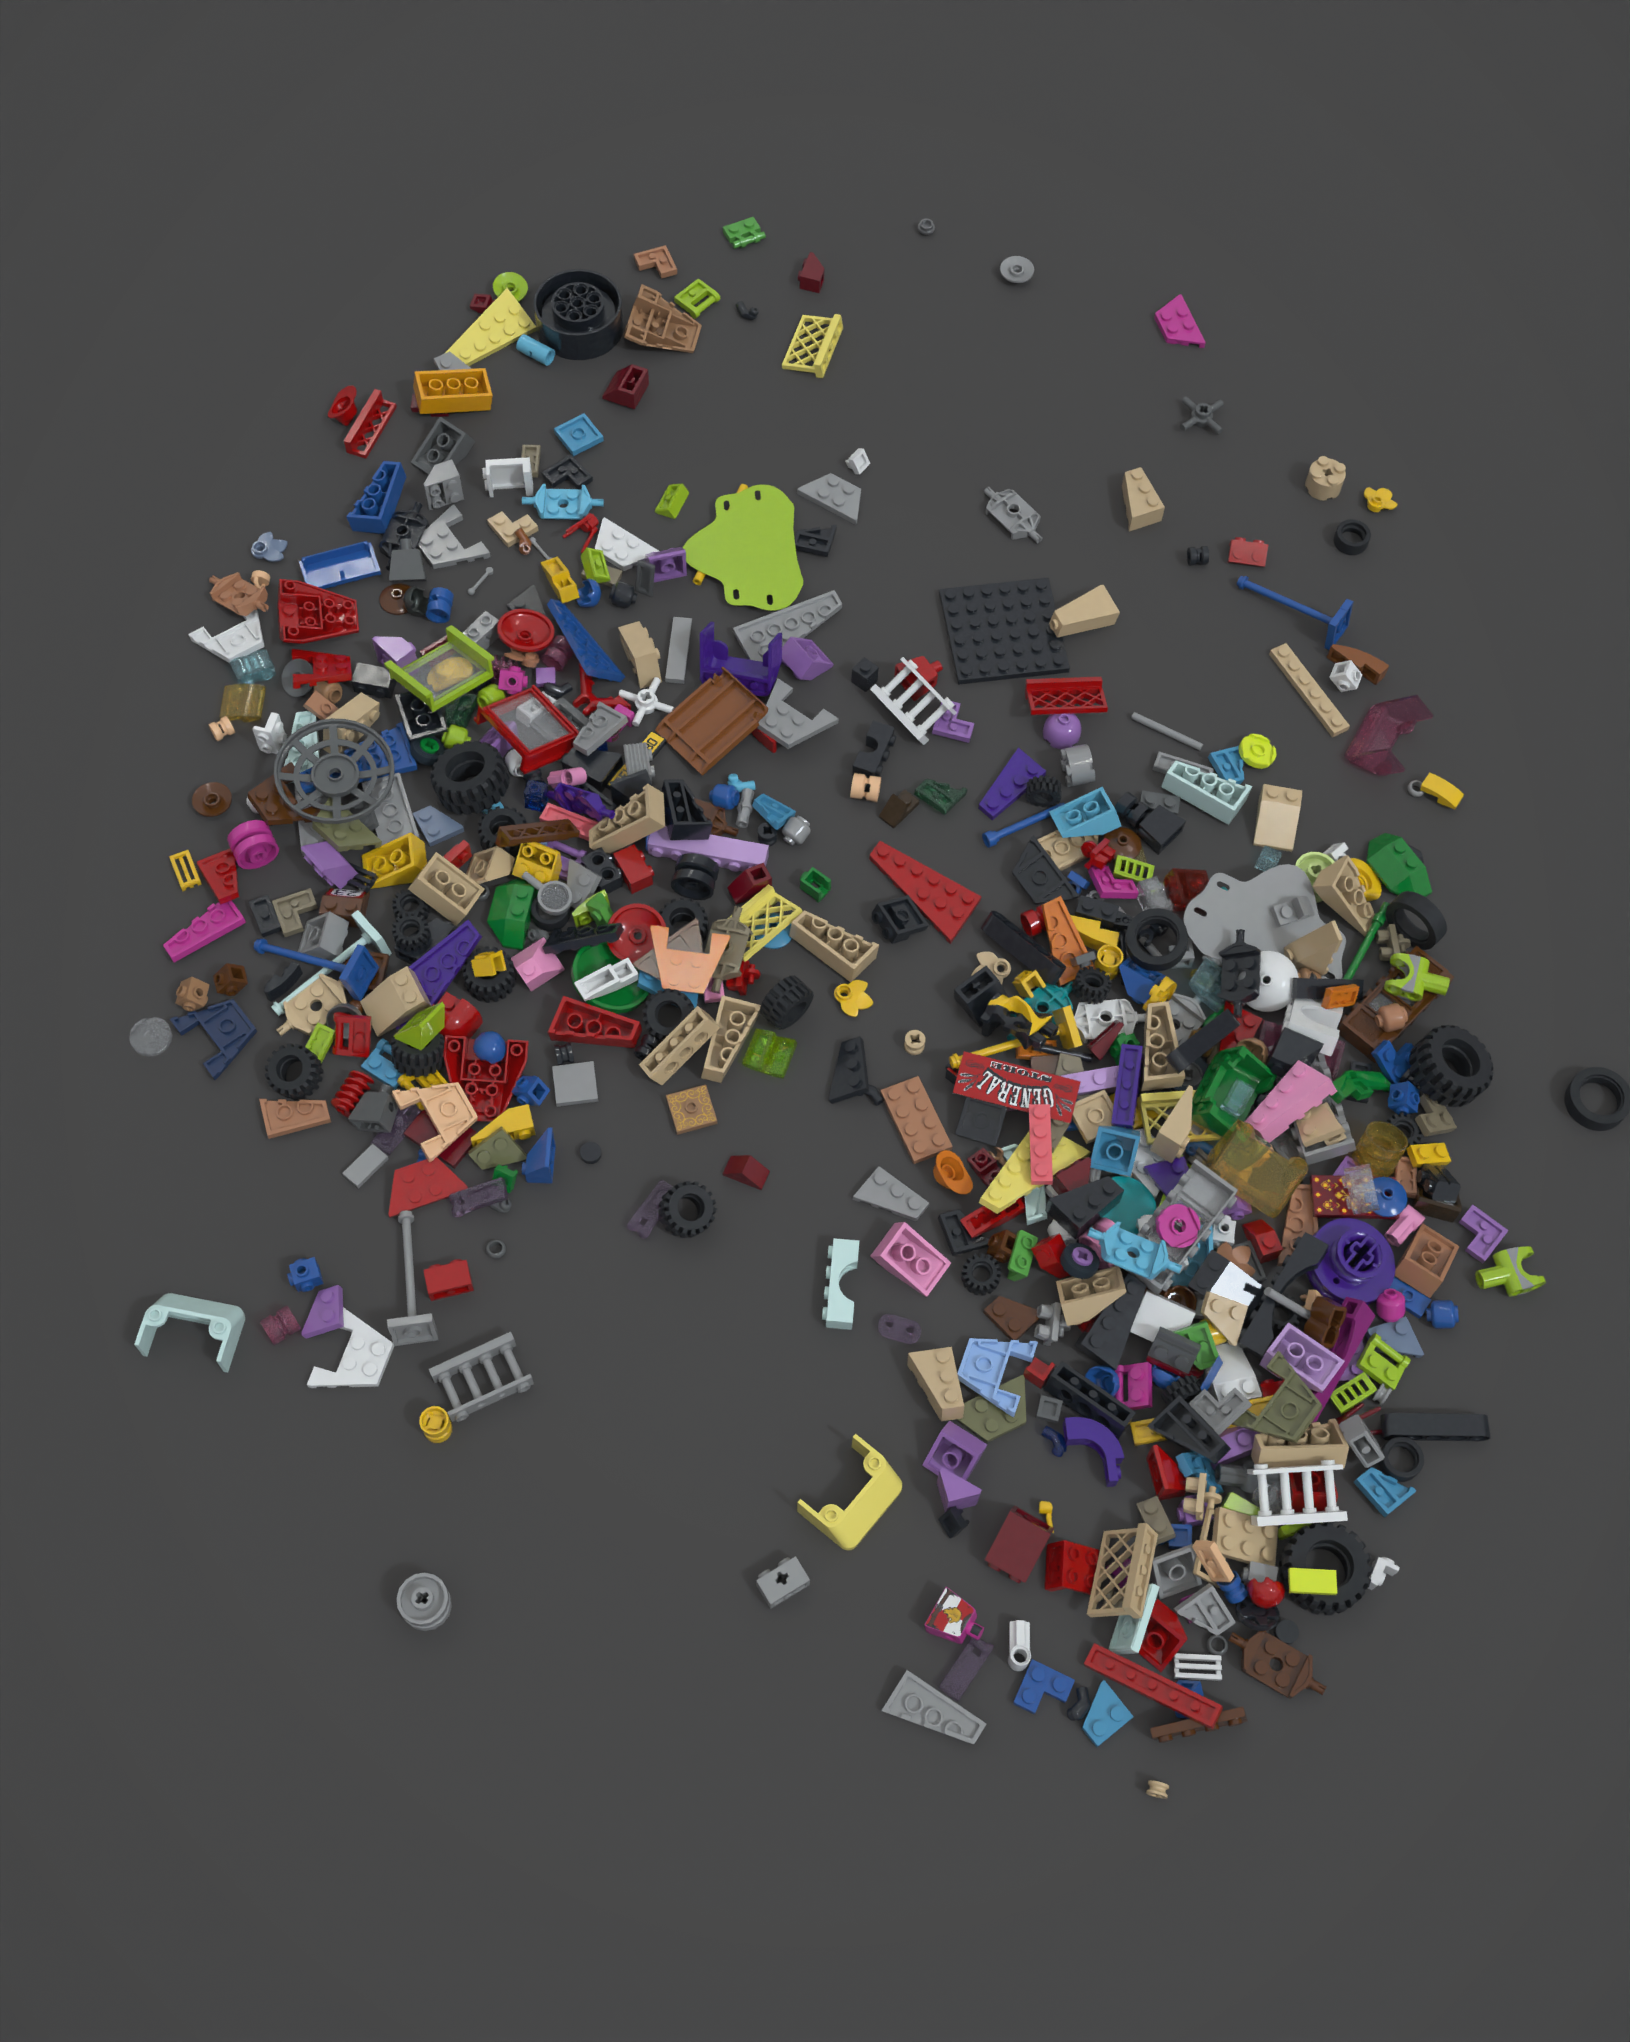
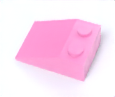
[870,1222,951,1297]

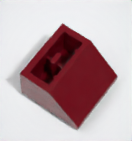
[602,364,649,409]

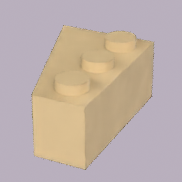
[618,621,662,689]
[323,692,380,754]
[907,1347,964,1421]

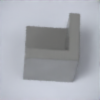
[1168,938,1195,969]

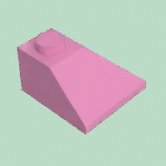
[511,937,565,991]

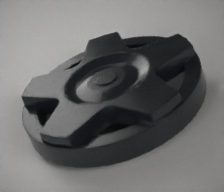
[1235,1594,1280,1631]

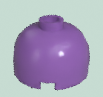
[1043,713,1082,749]

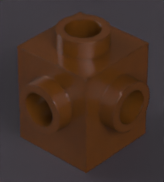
[213,963,248,996]
[987,1229,1017,1263]

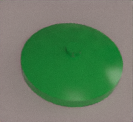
[571,942,649,1014]

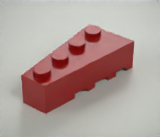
[548,996,642,1048]

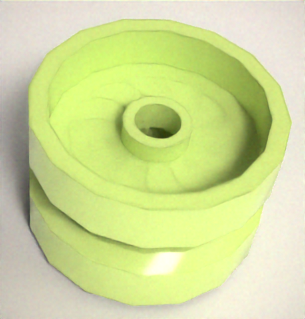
[1295,852,1334,903]

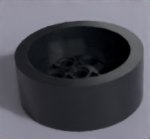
[534,269,623,360]

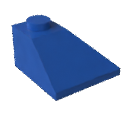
[1119,957,1165,1004]
[522,1128,556,1183]

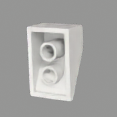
[1203,1342,1262,1402]

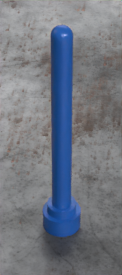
[982,803,1065,848]

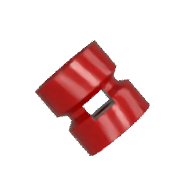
[1020,905,1047,937]

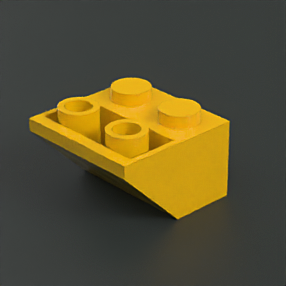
[512,842,562,889]

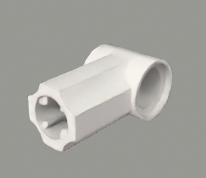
[1008,1620,1031,1671]

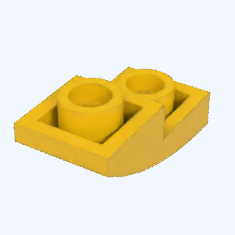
[1420,772,1464,809]

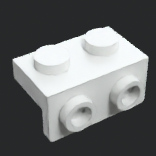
[252,712,287,754]

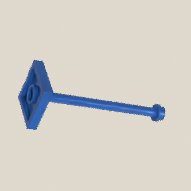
[1237,576,1354,650]
[254,939,379,1001]

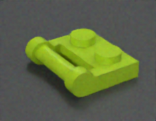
[674,279,721,319]
[1355,1333,1411,1391]

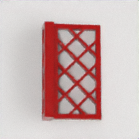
[1025,677,1108,715]

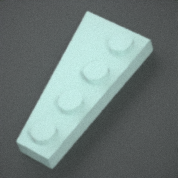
[284,711,320,783]

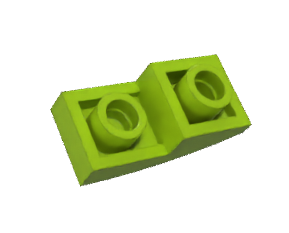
[572,889,610,928]

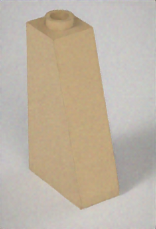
[1049,585,1120,637]

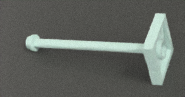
[271,910,392,1016]

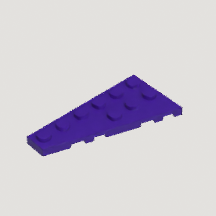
[396,920,482,1030]

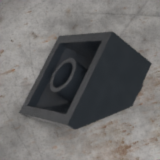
[609,769,652,807]
[1266,1027,1324,1078]

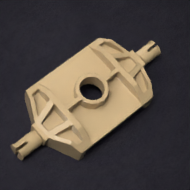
[276,974,347,1036]

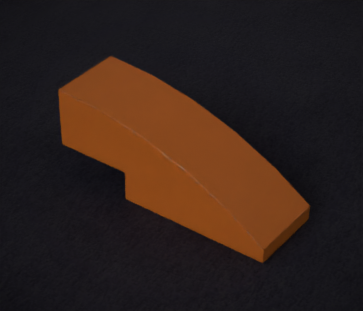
[1327,644,1389,685]

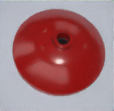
[497,609,554,652]
[607,904,666,963]

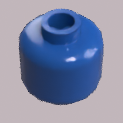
[709,784,740,810]
[1426,1300,1459,1329]

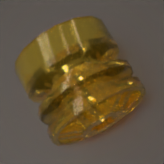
[1352,1121,1408,1177]

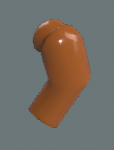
[514,527,531,555]

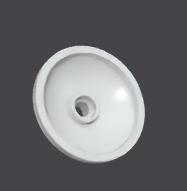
[1238,951,1299,1012]

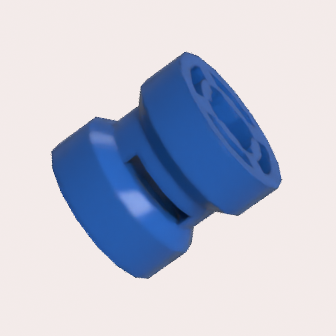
[1217,1570,1248,1604]

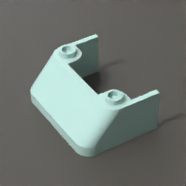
[134,1293,245,1373]

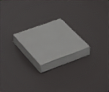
[552,1061,598,1107]

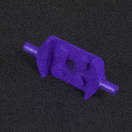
[547,782,615,823]

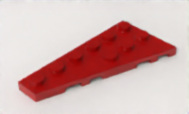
[869,841,981,944]

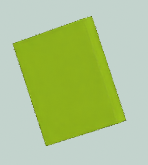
[394,1002,445,1050]

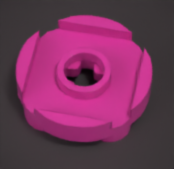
[1155,1204,1200,1248]

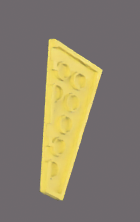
[979,1132,1091,1214]

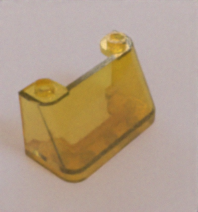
[1207,1119,1308,1218]

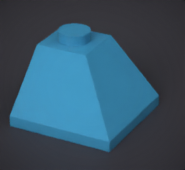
[1090,1126,1141,1177]

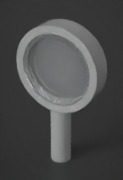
[522,871,572,915]

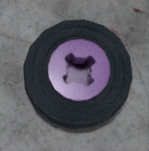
[1060,1243,1100,1279]

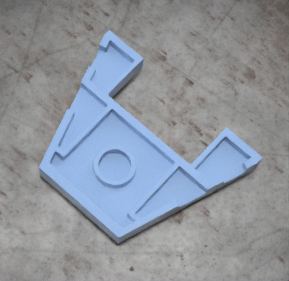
[957,1338,1038,1417]

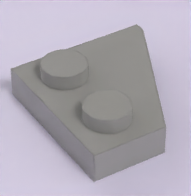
[1173,1583,1236,1635]

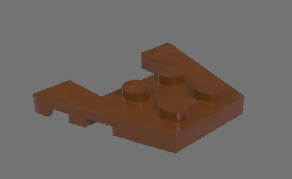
[247,762,322,826]

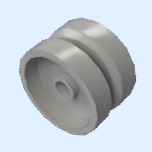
[397,1573,452,1631]

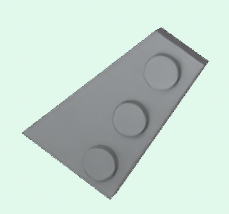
[573,701,628,756]

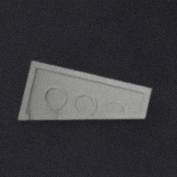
[882,1670,986,1744]

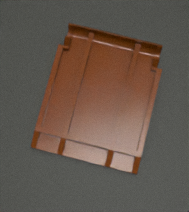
[655,667,768,776]

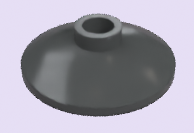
[282,659,313,697]

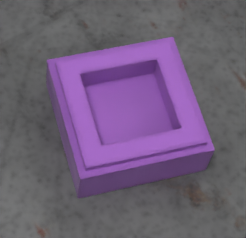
[536,667,556,687]

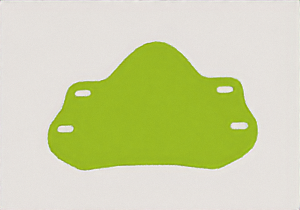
[683,485,803,611]

